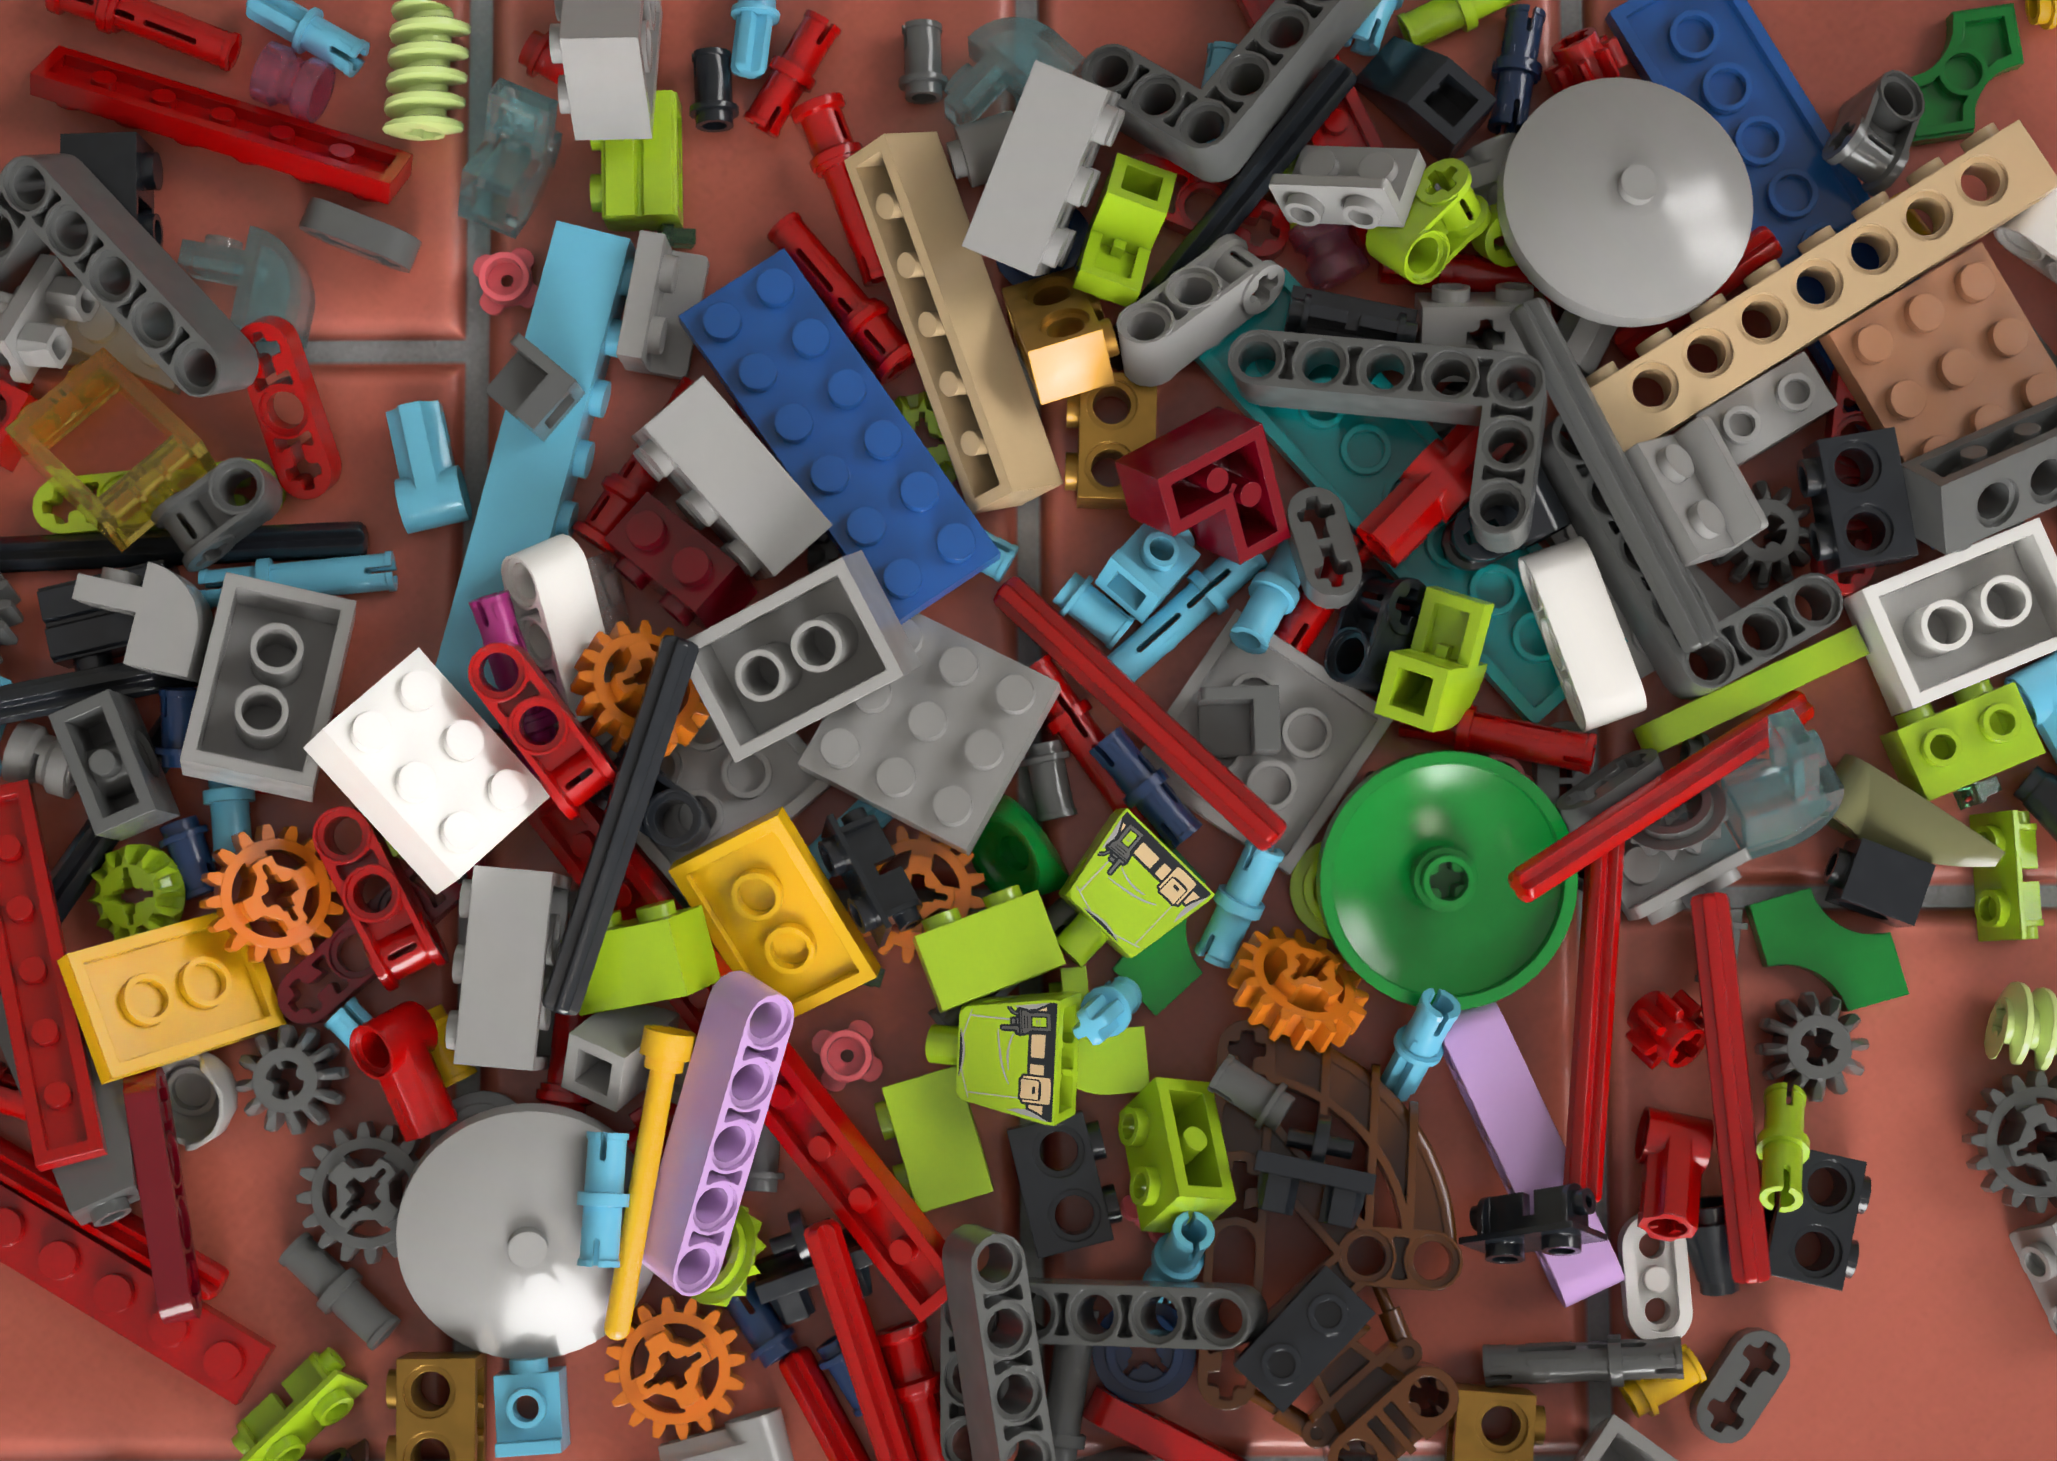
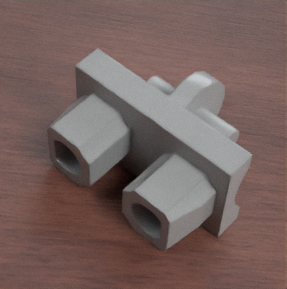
[0,254,100,384]

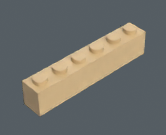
[844,131,1063,514]

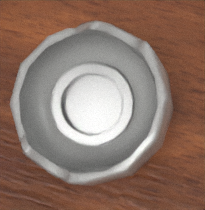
[161,1052,238,1151]

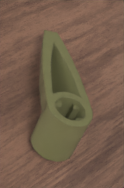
[1808,754,2005,867]

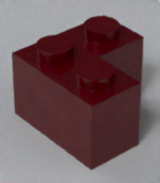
[1115,406,1291,565]

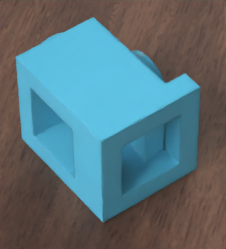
[1094,523,1201,624]
[493,1357,571,1458]

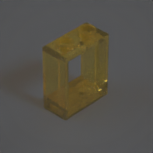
[4,347,217,553]

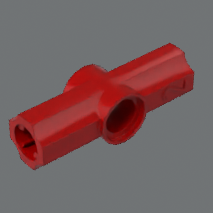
[1355,424,1516,568]

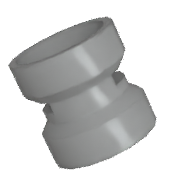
[2,720,77,799]

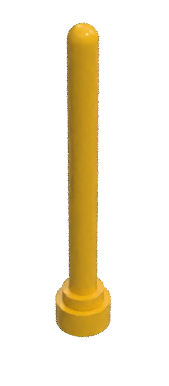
[604,1025,696,1340]

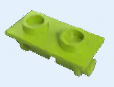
[1969,810,2044,942]
[231,1347,369,1461]

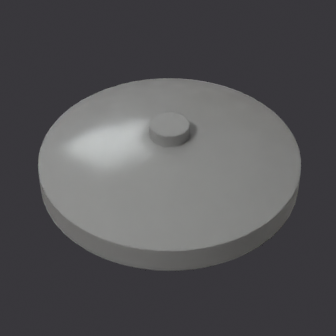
[1497,77,1753,327]
[396,1103,654,1359]

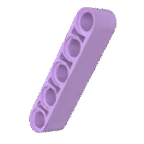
[642,970,794,1296]
[1442,1002,1625,1308]

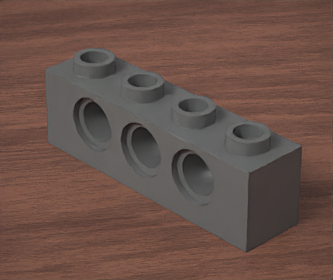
[1902,396,2057,555]

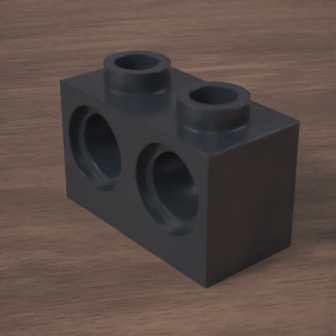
[1797,427,1919,575]
[1007,1110,1123,1259]
[1764,1150,1871,1291]
[1233,1265,1376,1413]

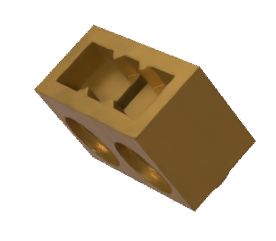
[1002,267,1119,405]
[1065,372,1157,509]
[385,1351,487,1461]
[1444,1383,1546,1461]

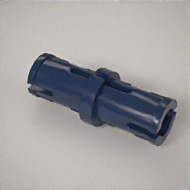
[1487,4,1546,135]
[1089,726,1203,851]

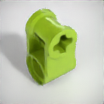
[1366,158,1492,285]

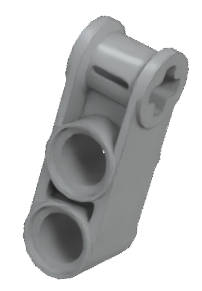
[1116,233,1285,387]

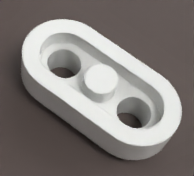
[1617,1214,1693,1339]

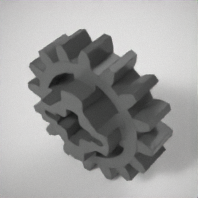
[1962,1071,2057,1213]
[296,1121,422,1264]

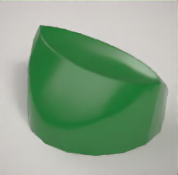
[972,794,1069,897]

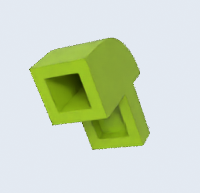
[1072,152,1177,307]
[1374,586,1494,732]
[1048,966,1150,1095]

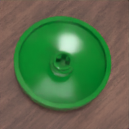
[1316,750,1578,1010]

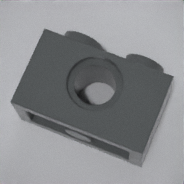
[48,689,181,841]

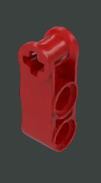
[468,641,618,820]
[312,806,449,992]

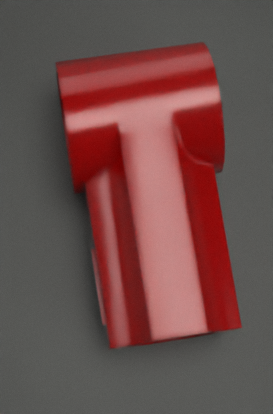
[349,1001,458,1142]
[1634,1106,1714,1242]

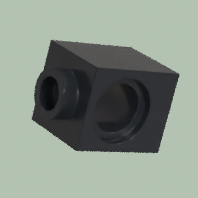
[1823,838,1936,928]

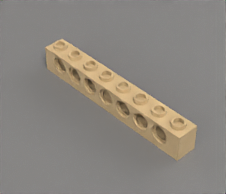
[1585,119,2057,452]

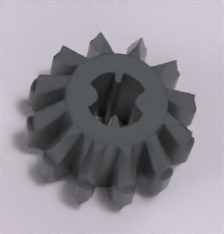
[1710,480,1811,590]
[1754,992,1870,1102]
[235,1025,349,1135]

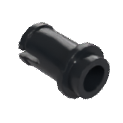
[689,47,739,132]

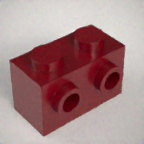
[604,492,758,630]

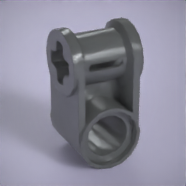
[1822,70,1925,196]
[151,457,283,572]

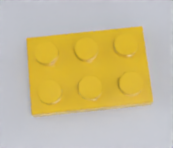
[668,806,881,1018]
[57,912,286,1085]

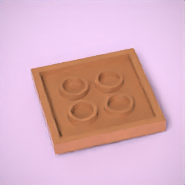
[1818,241,2057,463]

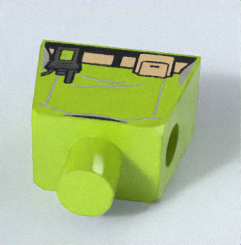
[1057,808,1215,968]
[925,991,1081,1126]

